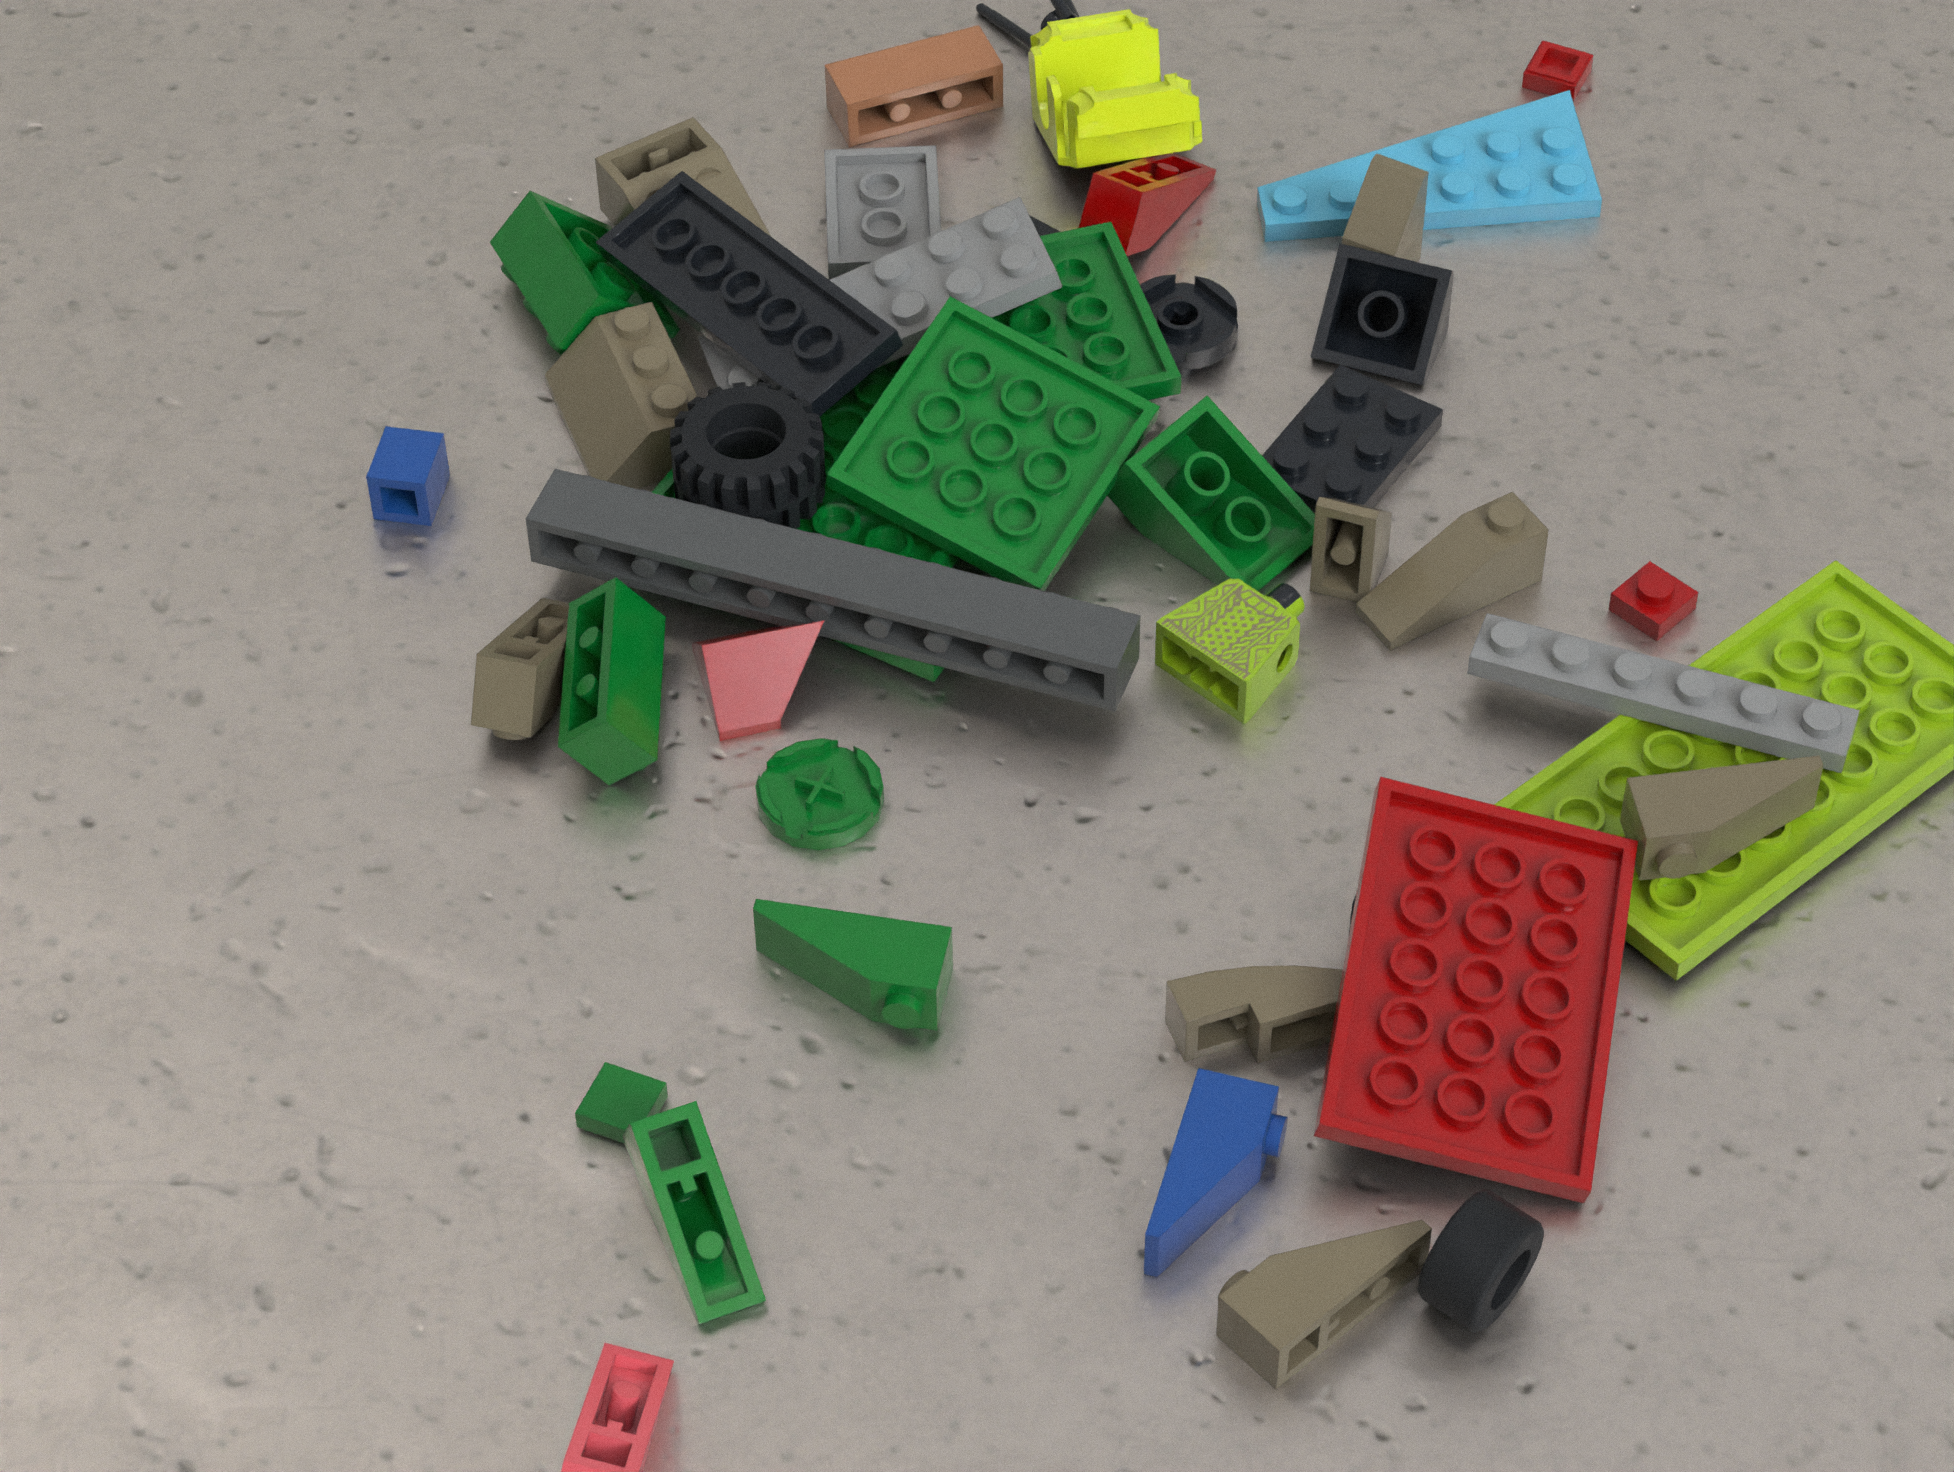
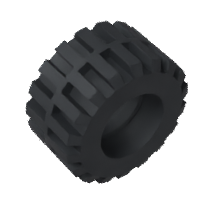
[670,382,826,529]

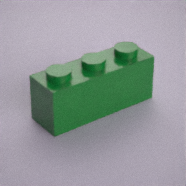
[558,577,666,785]

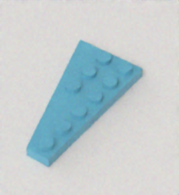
[1257,90,1602,242]

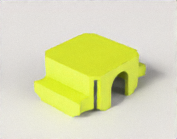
[1028,9,1202,168]

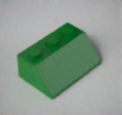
[490,191,680,355]

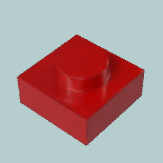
[1608,561,1699,642]

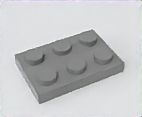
[824,145,941,280]

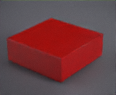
[1522,41,1594,102]

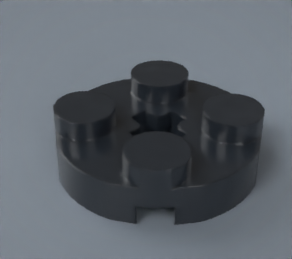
[1140,274,1238,378]

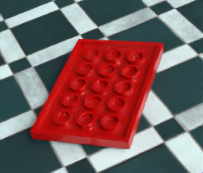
[1313,776,1638,1203]

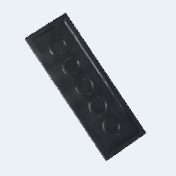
[596,171,903,417]

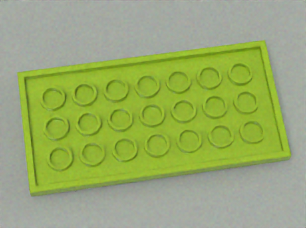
[1494,560,1954,981]

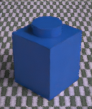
[366,426,450,526]

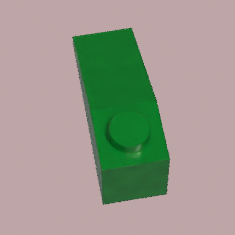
[753,899,953,1031]
[622,1101,766,1325]

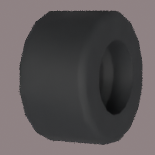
[1417,1190,1544,1332]

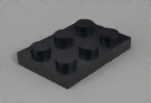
[1262,365,1443,514]

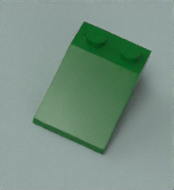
[1107,395,1315,592]

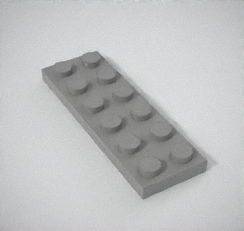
[698,197,1062,390]

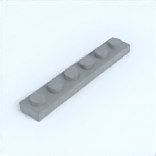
[1467,613,1860,773]

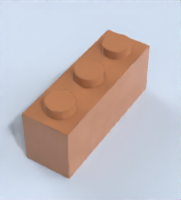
[825,25,1003,148]

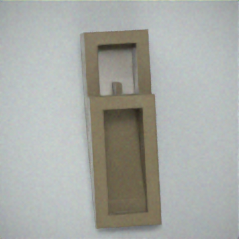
[1165,965,1343,1064]

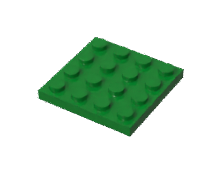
[993,222,1181,400]
[826,296,1160,591]

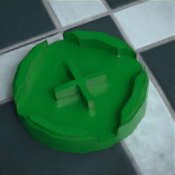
[755,738,884,851]

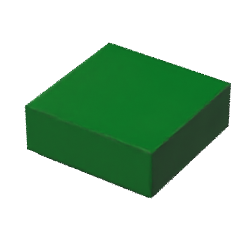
[575,1062,668,1143]

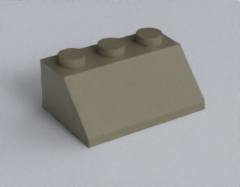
[545,302,698,489]

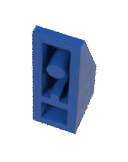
[1144,1068,1288,1277]

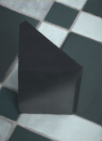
[1310,243,1454,386]

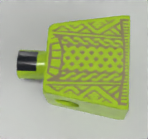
[1155,579,1305,724]

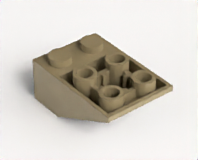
[595,117,771,236]

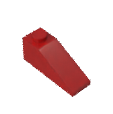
[1078,153,1216,256]

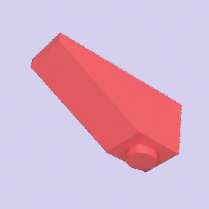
[561,1343,674,1472]

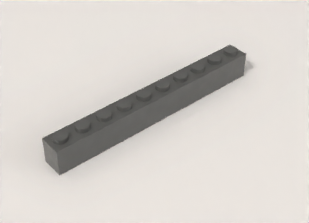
[526,469,1141,712]

